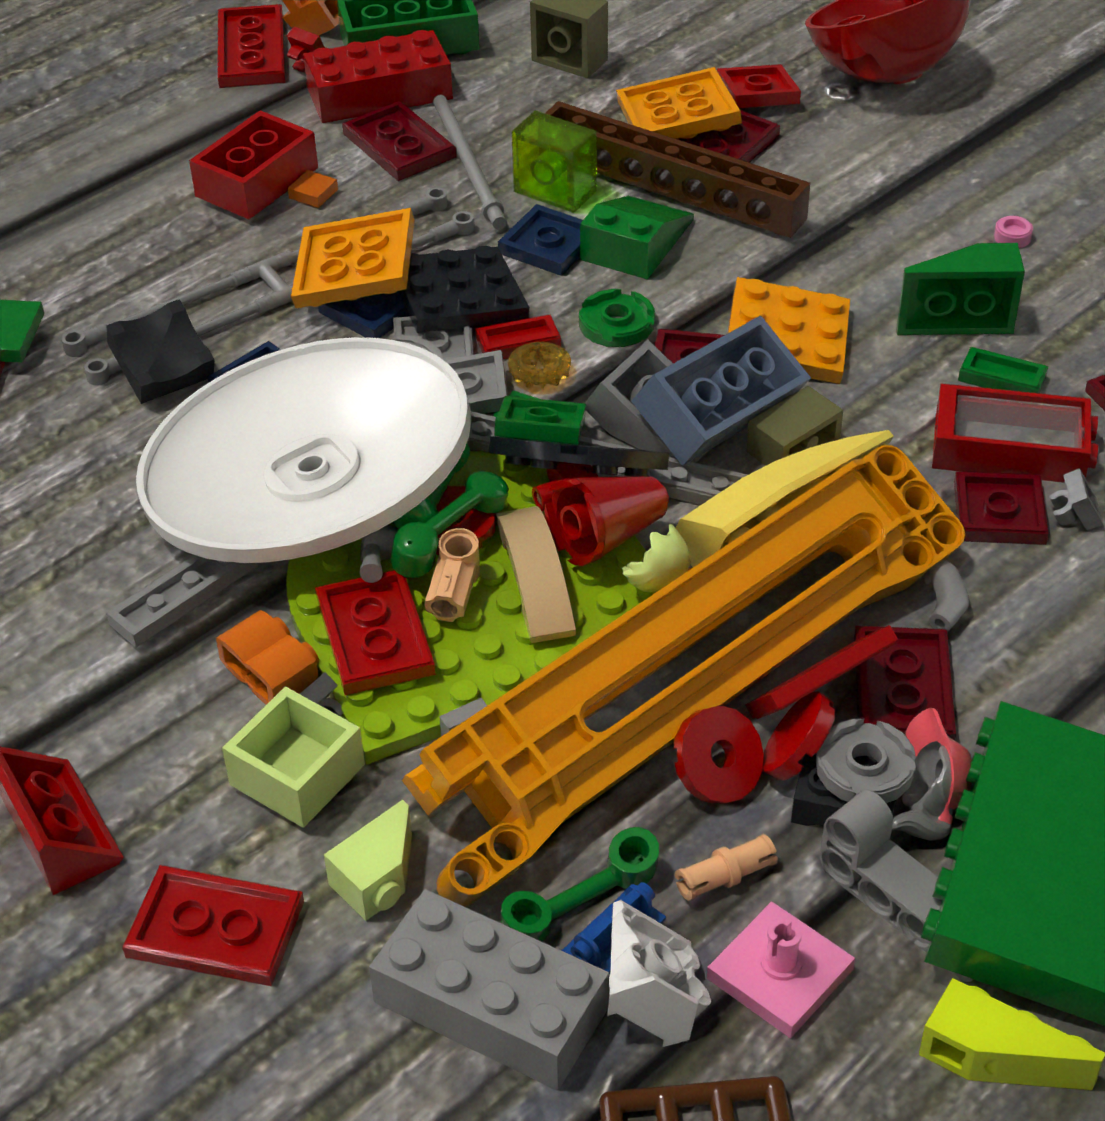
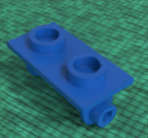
[561,882,666,974]

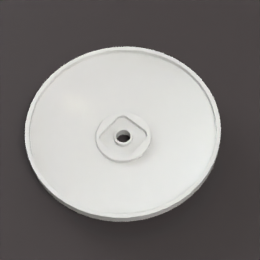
[136,337,471,563]

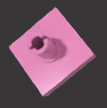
[707,901,855,1039]

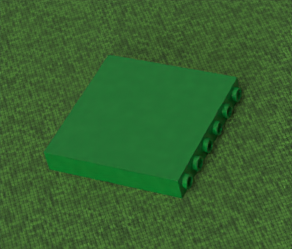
[921,701,1105,1026]

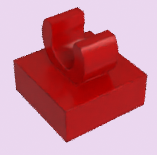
[287,27,325,72]

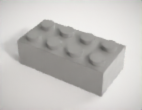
[369,889,609,1091]

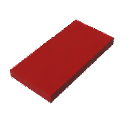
[218,4,286,88]

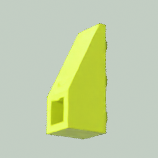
[919,978,1105,1090]

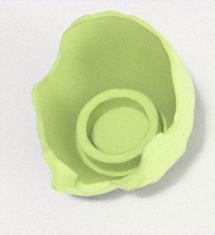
[622,524,691,593]

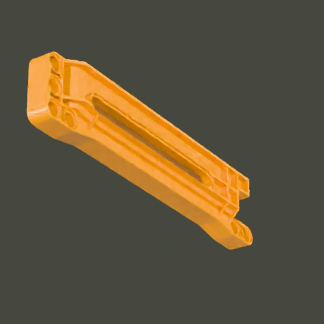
[402,445,965,907]

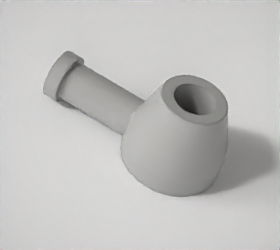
[360,524,398,583]

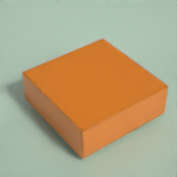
[288,170,338,208]

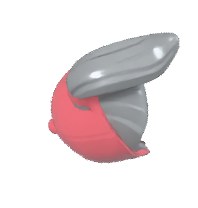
[892,708,972,841]

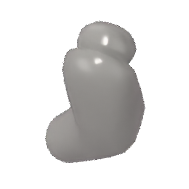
[924,560,969,632]

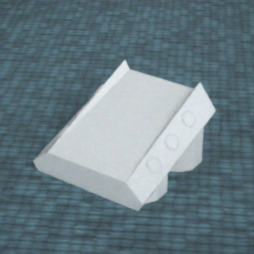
[607,900,711,1047]

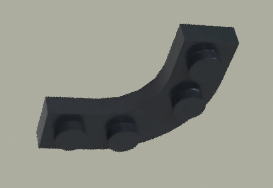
[489,436,669,477]

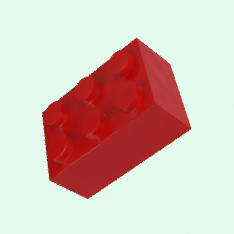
[189,110,318,220]

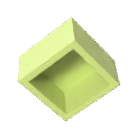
[222,686,365,828]

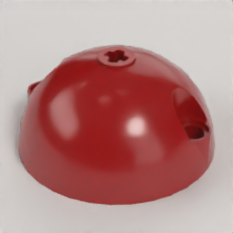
[805,0,970,84]

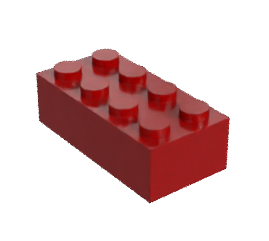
[303,30,453,123]

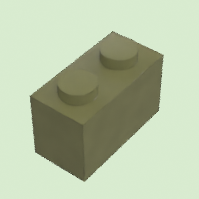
[747,386,843,466]

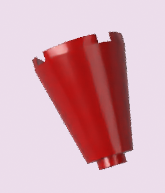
[544,476,669,566]

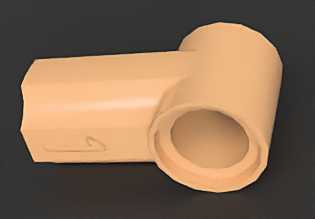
[425,528,480,622]

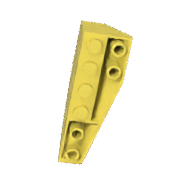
[676,430,894,567]

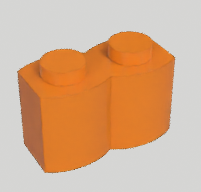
[216,610,319,705]

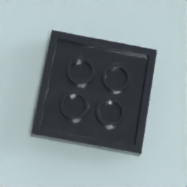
[398,246,530,333]

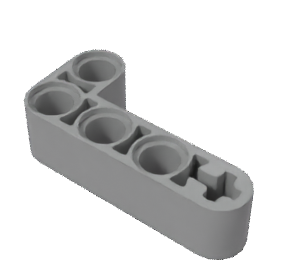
[820,790,973,982]

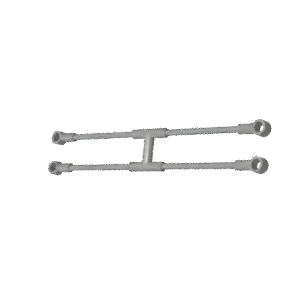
[61,187,474,385]

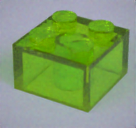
[512,110,597,213]

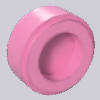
[994,216,1033,248]

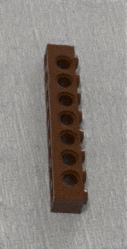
[540,101,811,238]

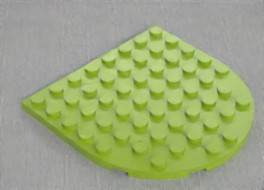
[286,451,654,765]

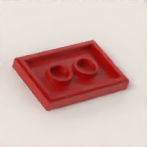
[315,570,436,695]
[745,625,898,719]
[122,865,304,986]

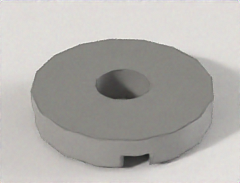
[816,719,916,803]

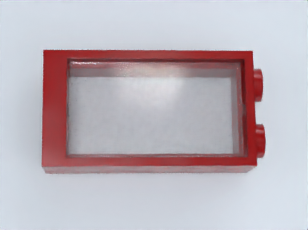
[932,383,1098,483]

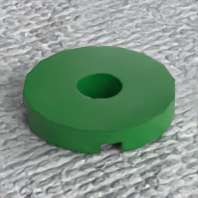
[579,289,655,347]

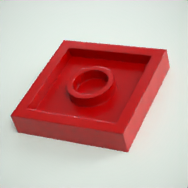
[717,64,801,108]

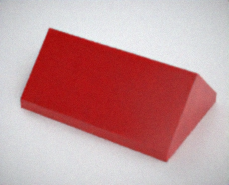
[0,746,124,895]

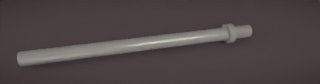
[433,95,507,230]

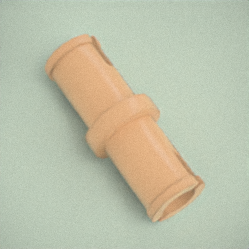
[675,834,778,901]

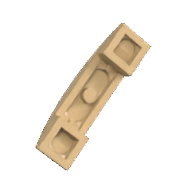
[496,506,576,643]

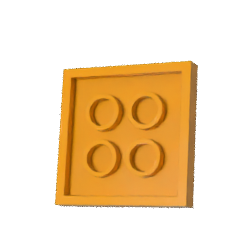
[616,67,742,139]
[291,208,415,308]
[727,277,850,384]

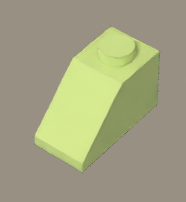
[324,799,412,921]

